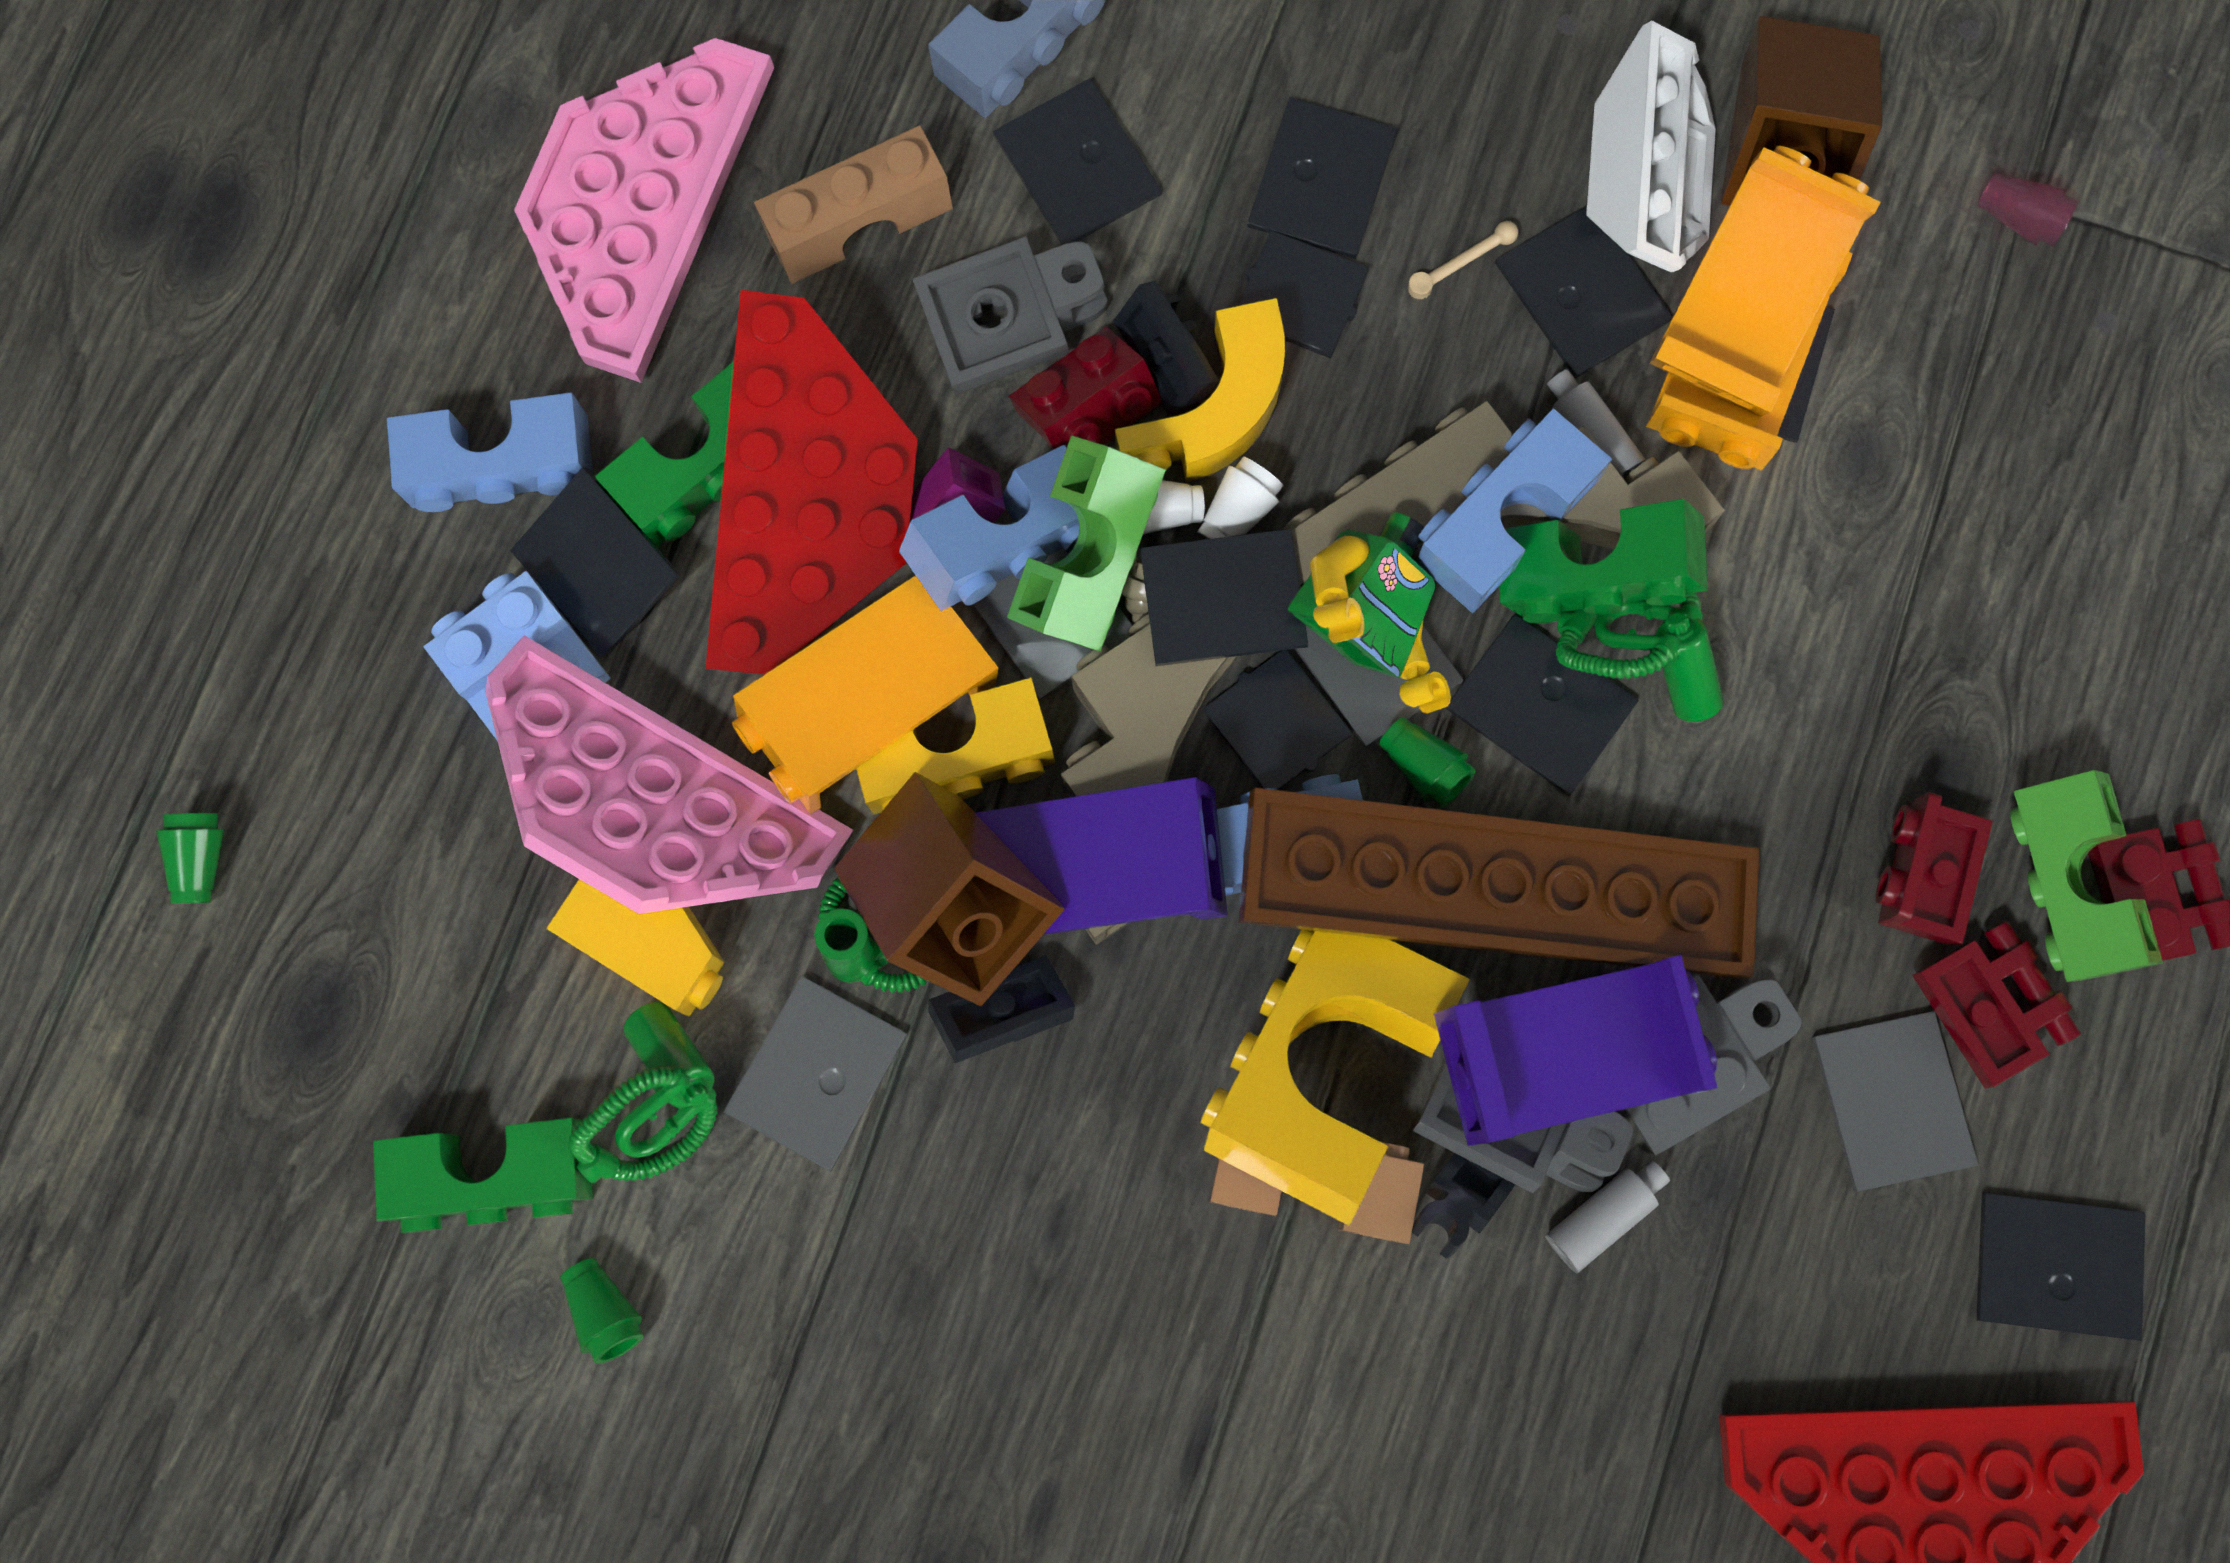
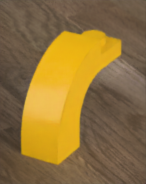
[1115,298,1285,483]

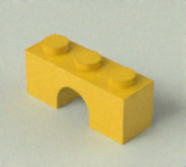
[856,678,1055,815]

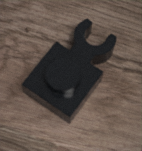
[1412,1153,1516,1259]

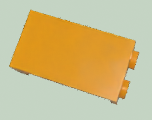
[1649,146,1881,417]
[1646,252,1853,471]
[732,575,998,815]

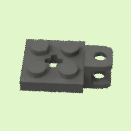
[912,237,1108,395]
[1625,975,1802,1156]
[1413,1060,1633,1193]

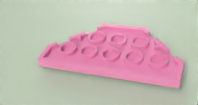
[514,38,774,383]
[485,635,853,914]

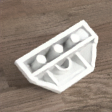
[1586,21,1716,273]

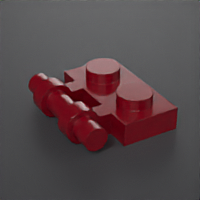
[2088,819,2230,961]
[1912,920,2081,1089]

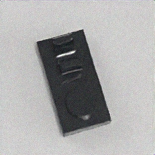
[1113,280,1219,417]
[928,955,1075,1064]

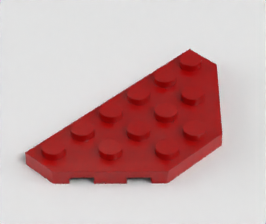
[705,290,918,675]
[1719,1400,2144,1563]

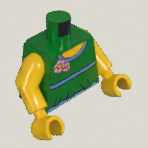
[1287,512,1451,714]

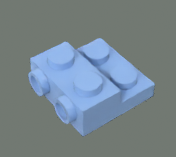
[423,571,611,740]

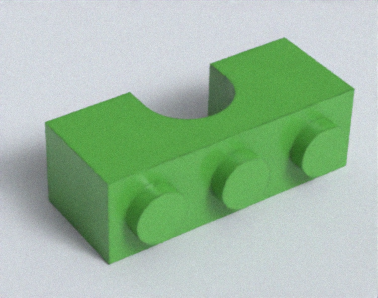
[1007,436,1166,652]
[2010,770,2163,982]

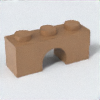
[754,125,953,284]
[1209,1141,1424,1244]

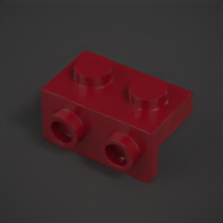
[1009,326,1161,451]
[1875,792,1993,947]

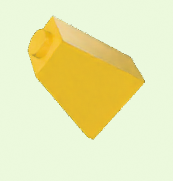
[546,879,725,1017]

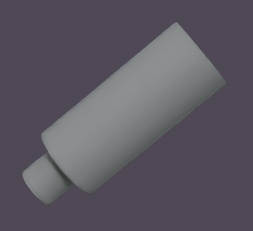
[1547,370,1646,479]
[1545,1161,1670,1273]

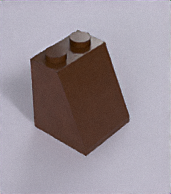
[1721,16,1882,206]
[834,772,1065,1006]

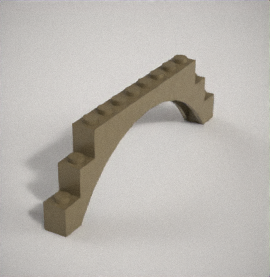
[1061,401,1725,945]

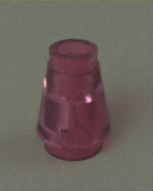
[1977,172,2080,247]

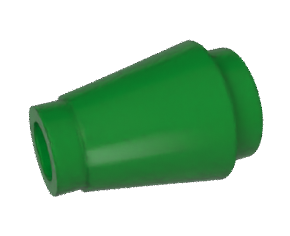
[1379,717,1476,808]
[156,813,225,904]
[560,1258,644,1364]

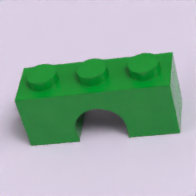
[595,361,734,547]
[1499,499,1708,623]
[373,1118,593,1233]

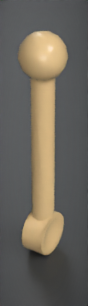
[1408,221,1518,299]

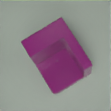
[910,447,1005,523]

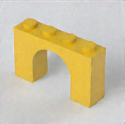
[1200,930,1470,1226]

